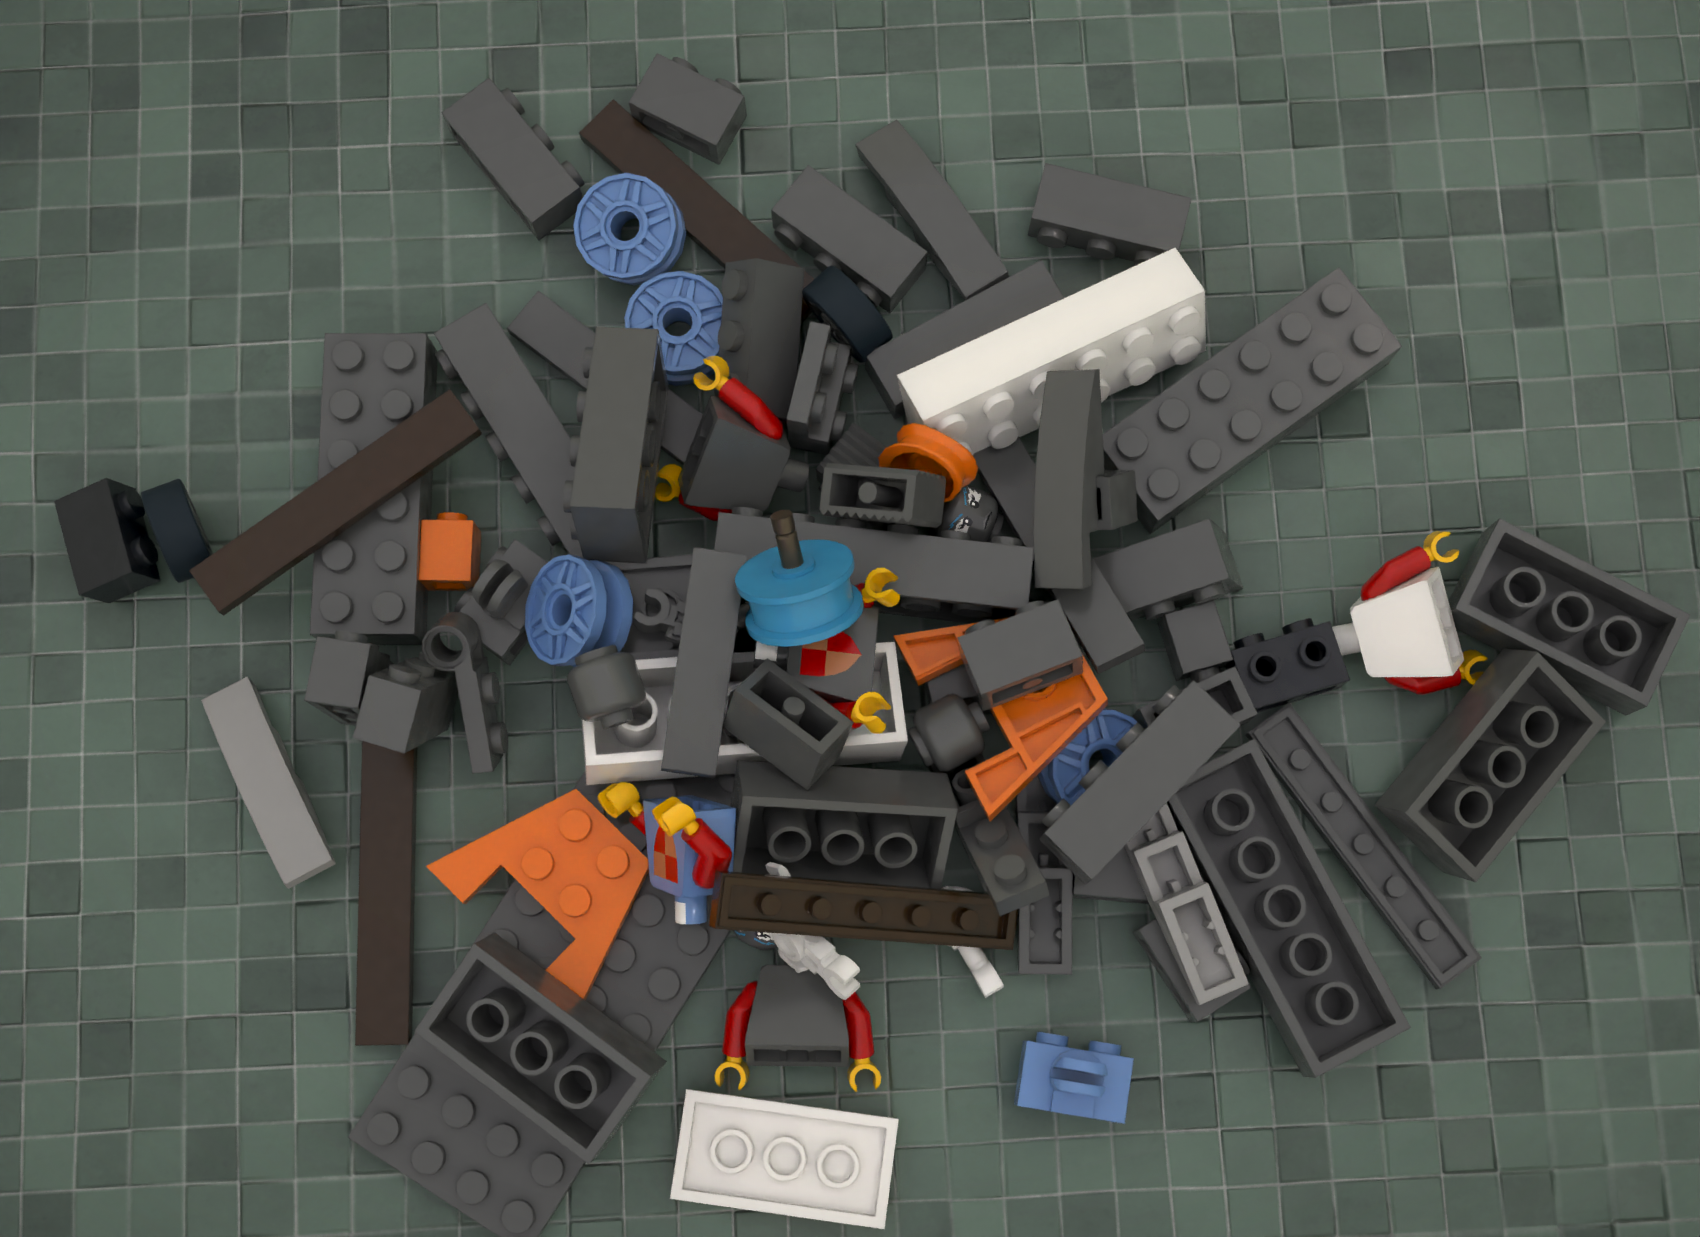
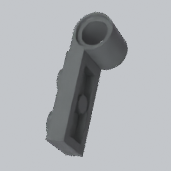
[422,612,508,774]

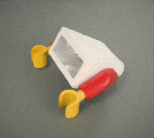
[1332,531,1488,695]

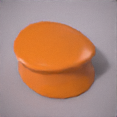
[878,423,978,503]

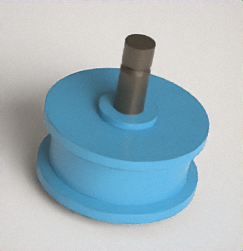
[735,510,864,647]

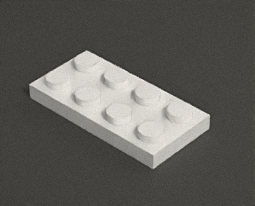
[670,1089,899,1229]

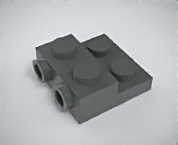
[787,321,859,455]

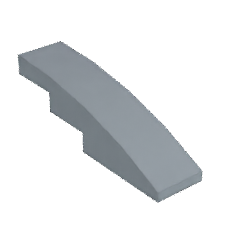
[201,676,336,889]
[1124,803,1249,1005]

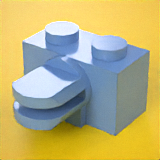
[1014,1032,1134,1124]

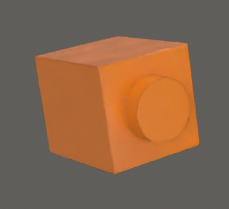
[419,512,481,591]

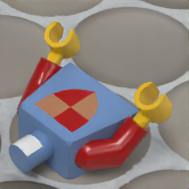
[598,782,736,924]

